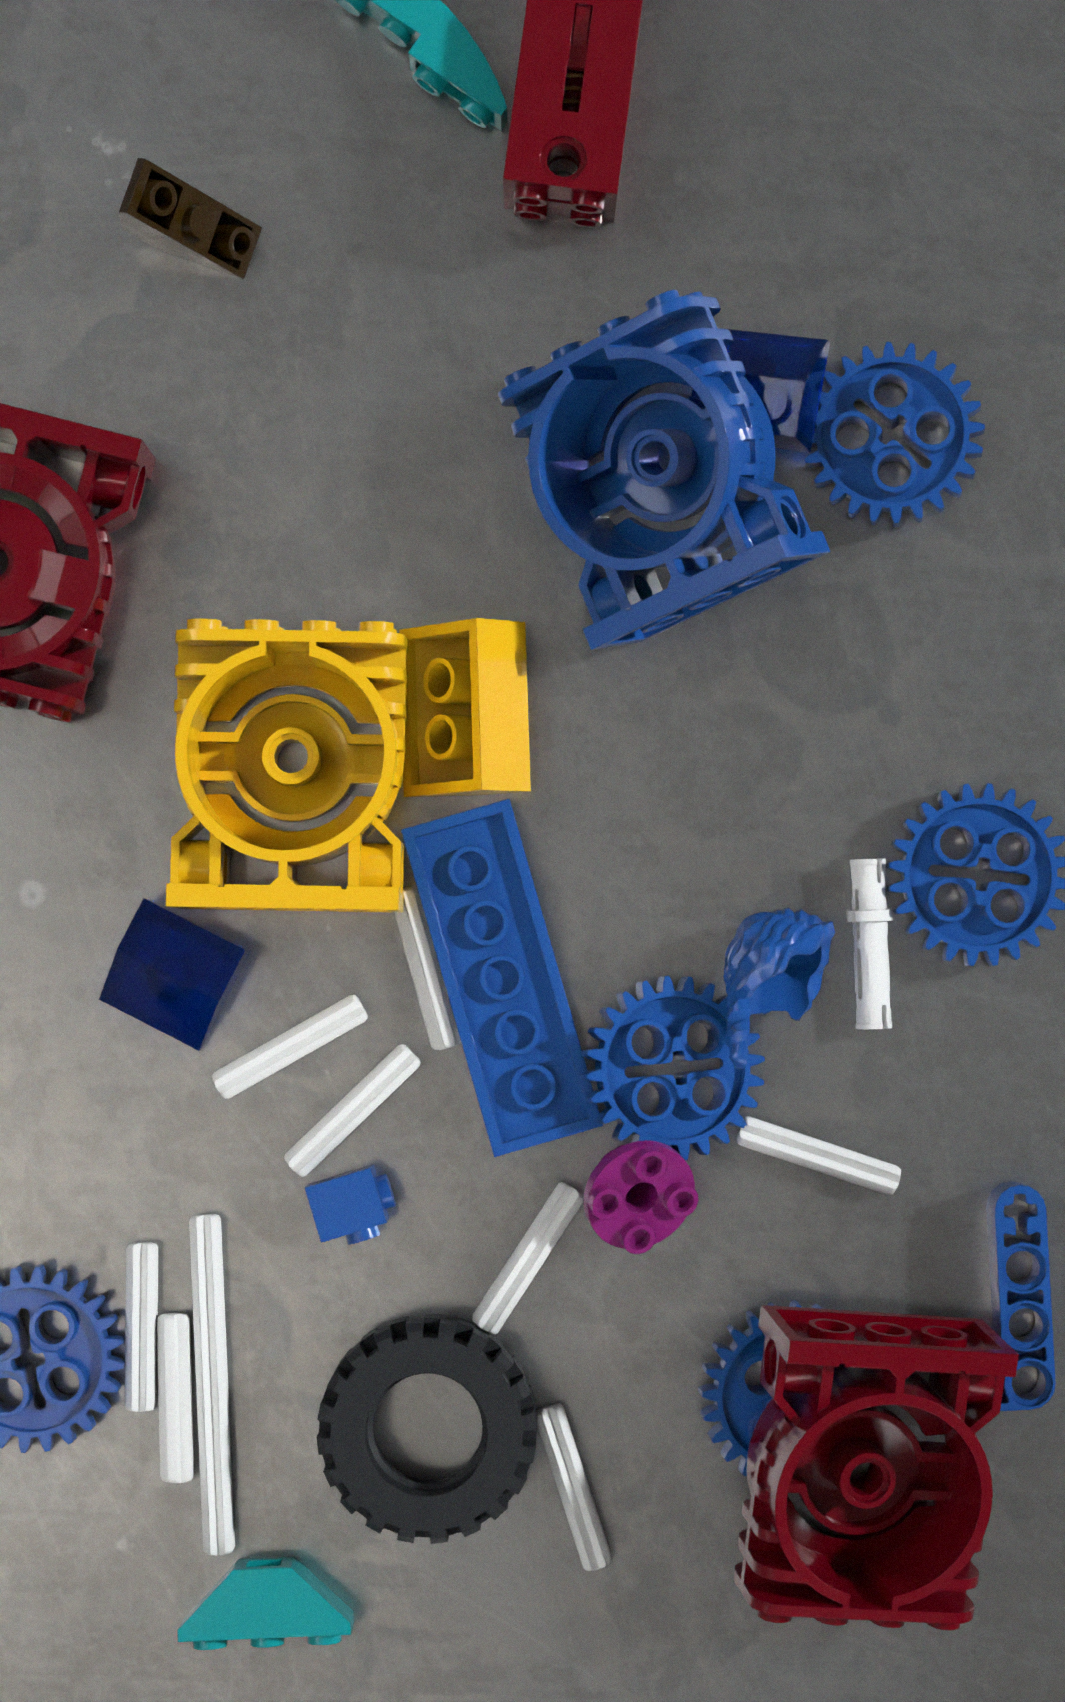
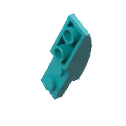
[335,0,508,132]

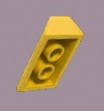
[399,618,531,797]

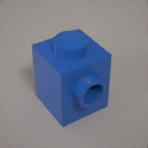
[305,1164,396,1245]

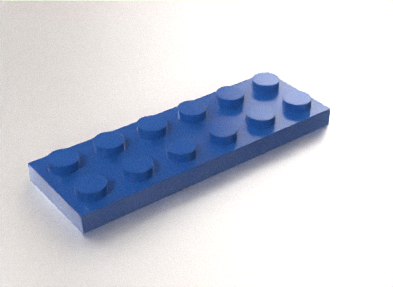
[401,799,603,1157]

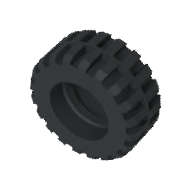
[316,1314,537,1544]

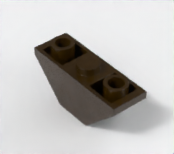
[119,158,262,279]

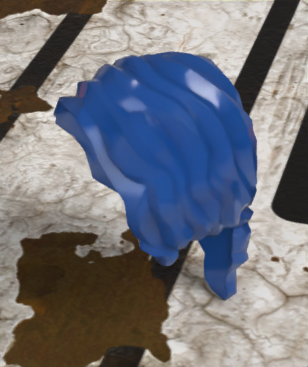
[723,908,835,1070]

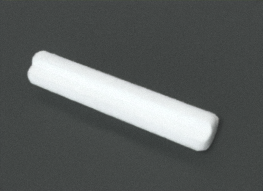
[394,885,461,1050]
[212,995,368,1099]
[284,1044,421,1177]
[737,1116,901,1195]
[472,1182,584,1335]
[125,1242,158,1412]
[157,1312,194,1483]
[536,1403,612,1571]

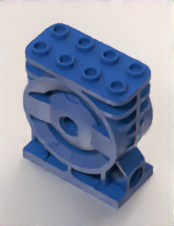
[498,290,831,650]

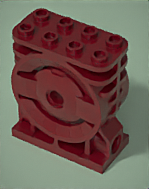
[0,403,156,723]
[733,1305,1019,1631]

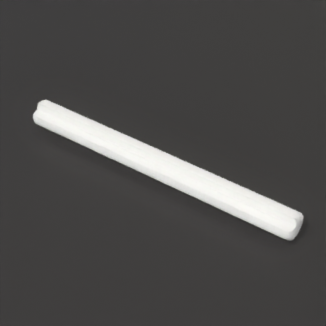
[189,1214,235,1556]

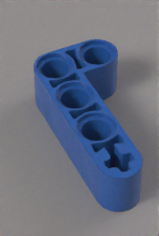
[986,1181,1056,1411]

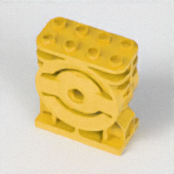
[166,618,408,913]

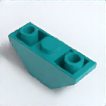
[178,1556,354,1650]

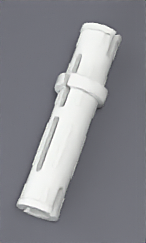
[847,858,893,1030]

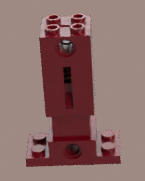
[503,0,643,228]

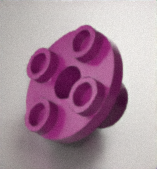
[583,1140,698,1255]

